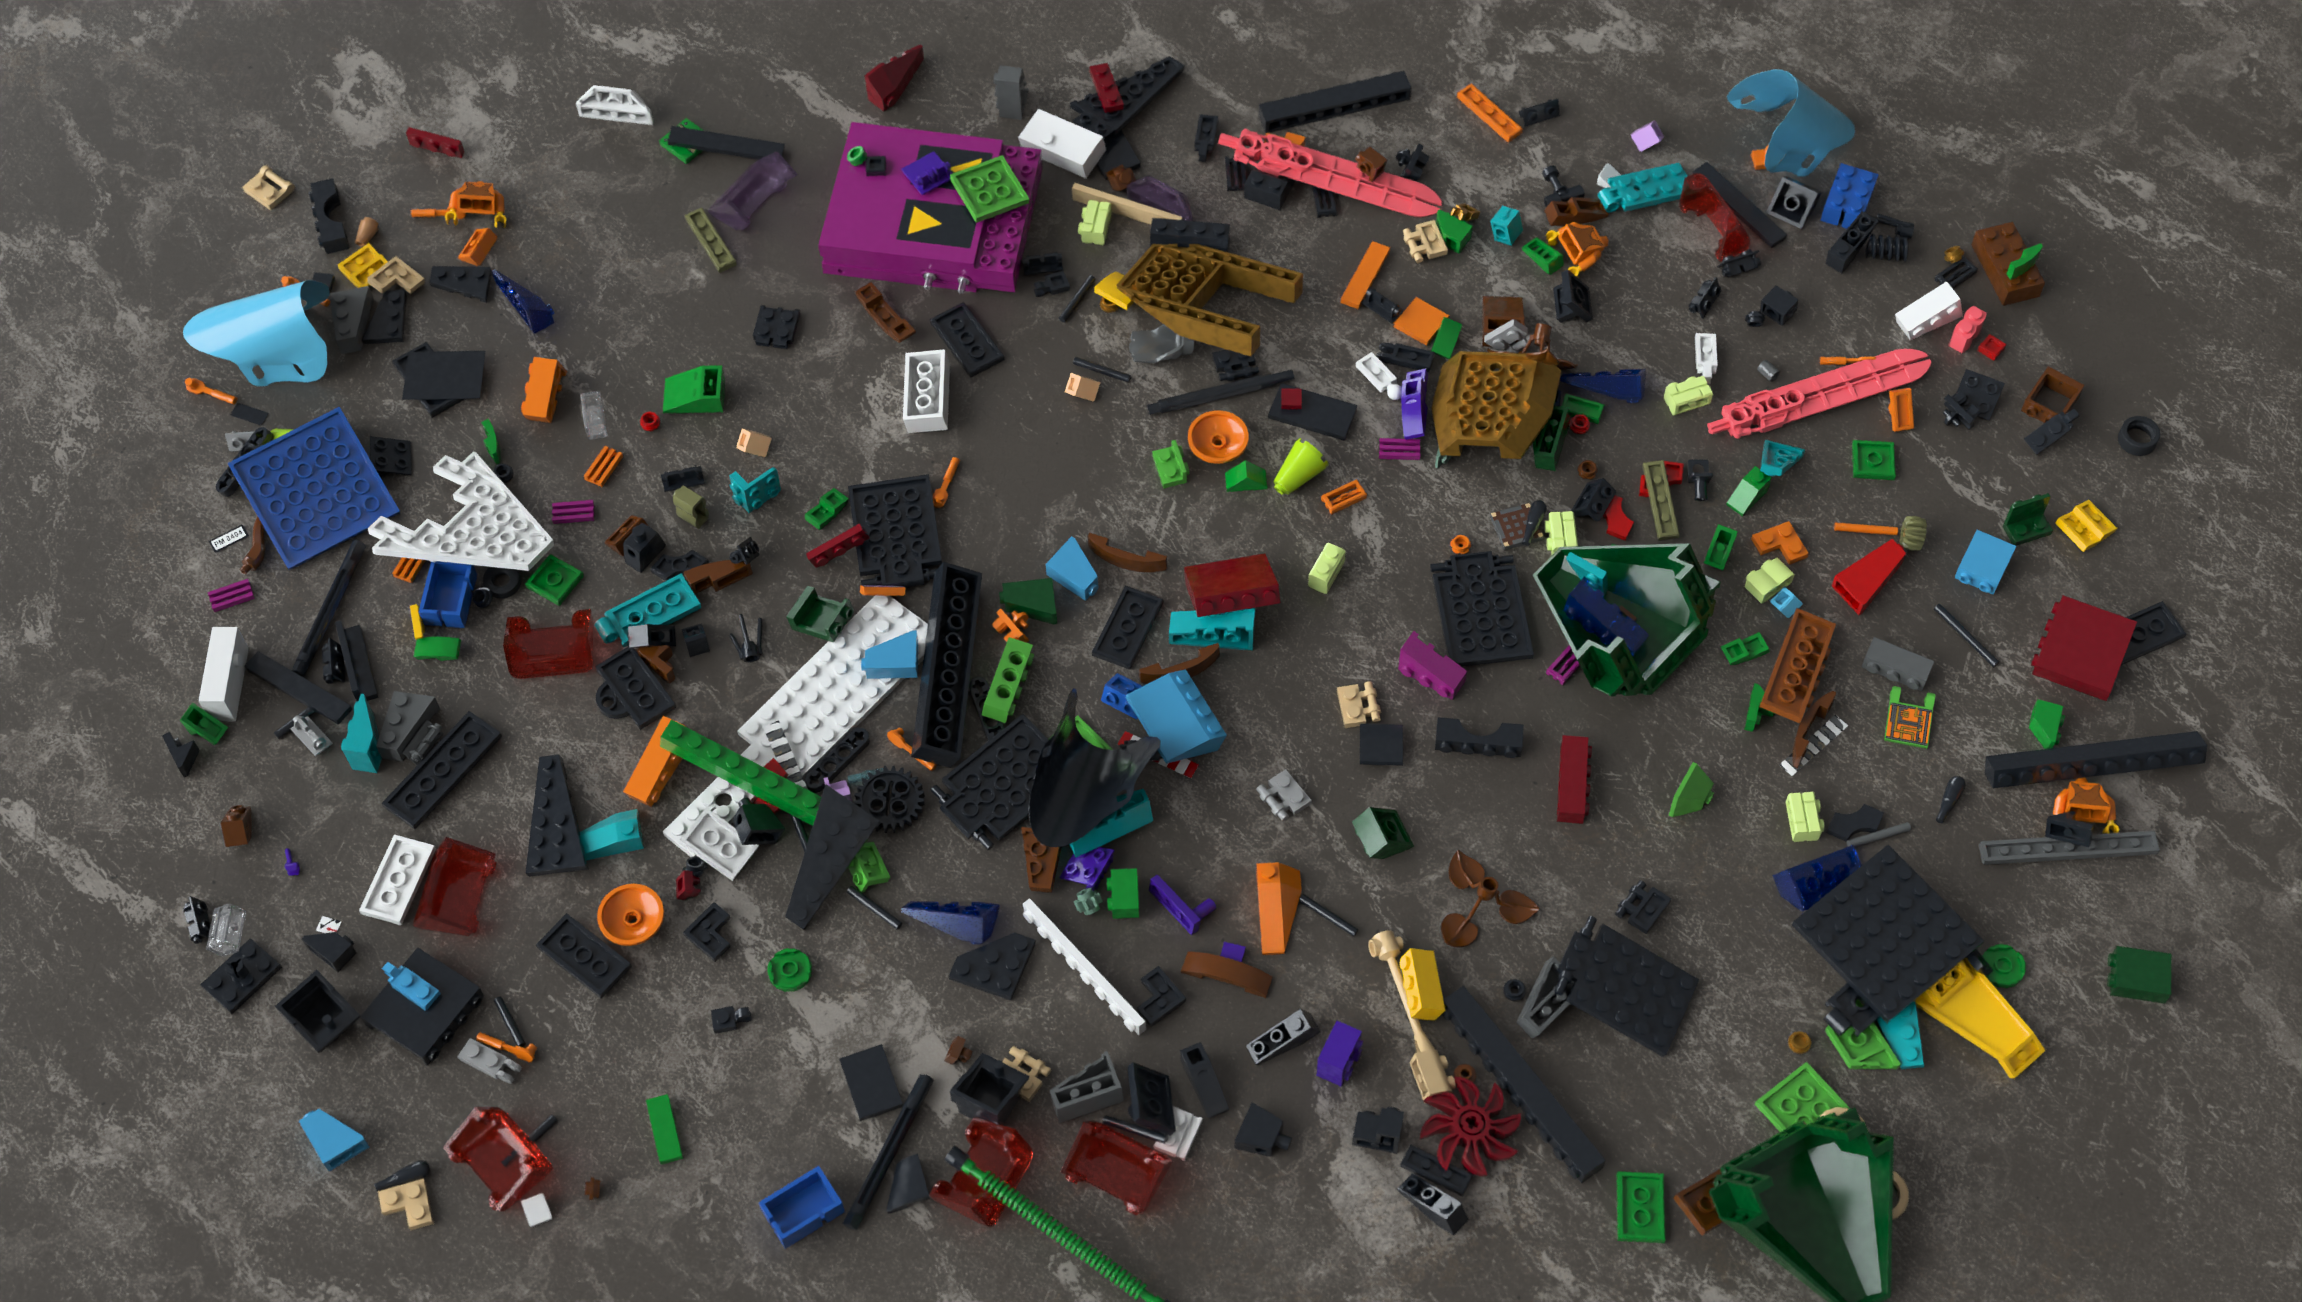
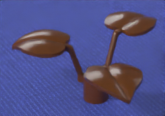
[1487,323,1578,370]
[1441,850,1539,947]

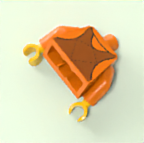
[445,181,506,228]
[1546,222,1608,278]
[2053,778,2119,834]

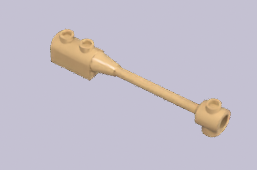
[1369,930,1455,1104]

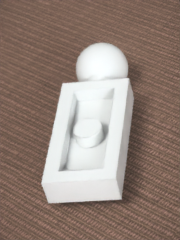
[1356,352,1402,400]

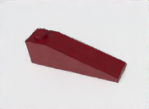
[865,44,924,112]

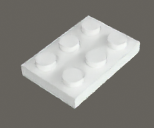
[680,807,759,881]

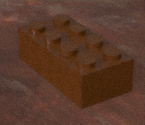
[1971,222,2045,306]

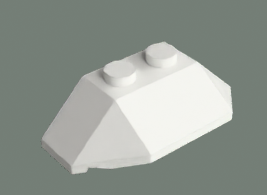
[576,85,654,125]

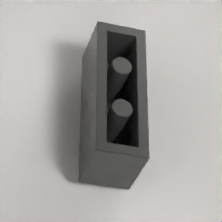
[1862,637,1934,691]

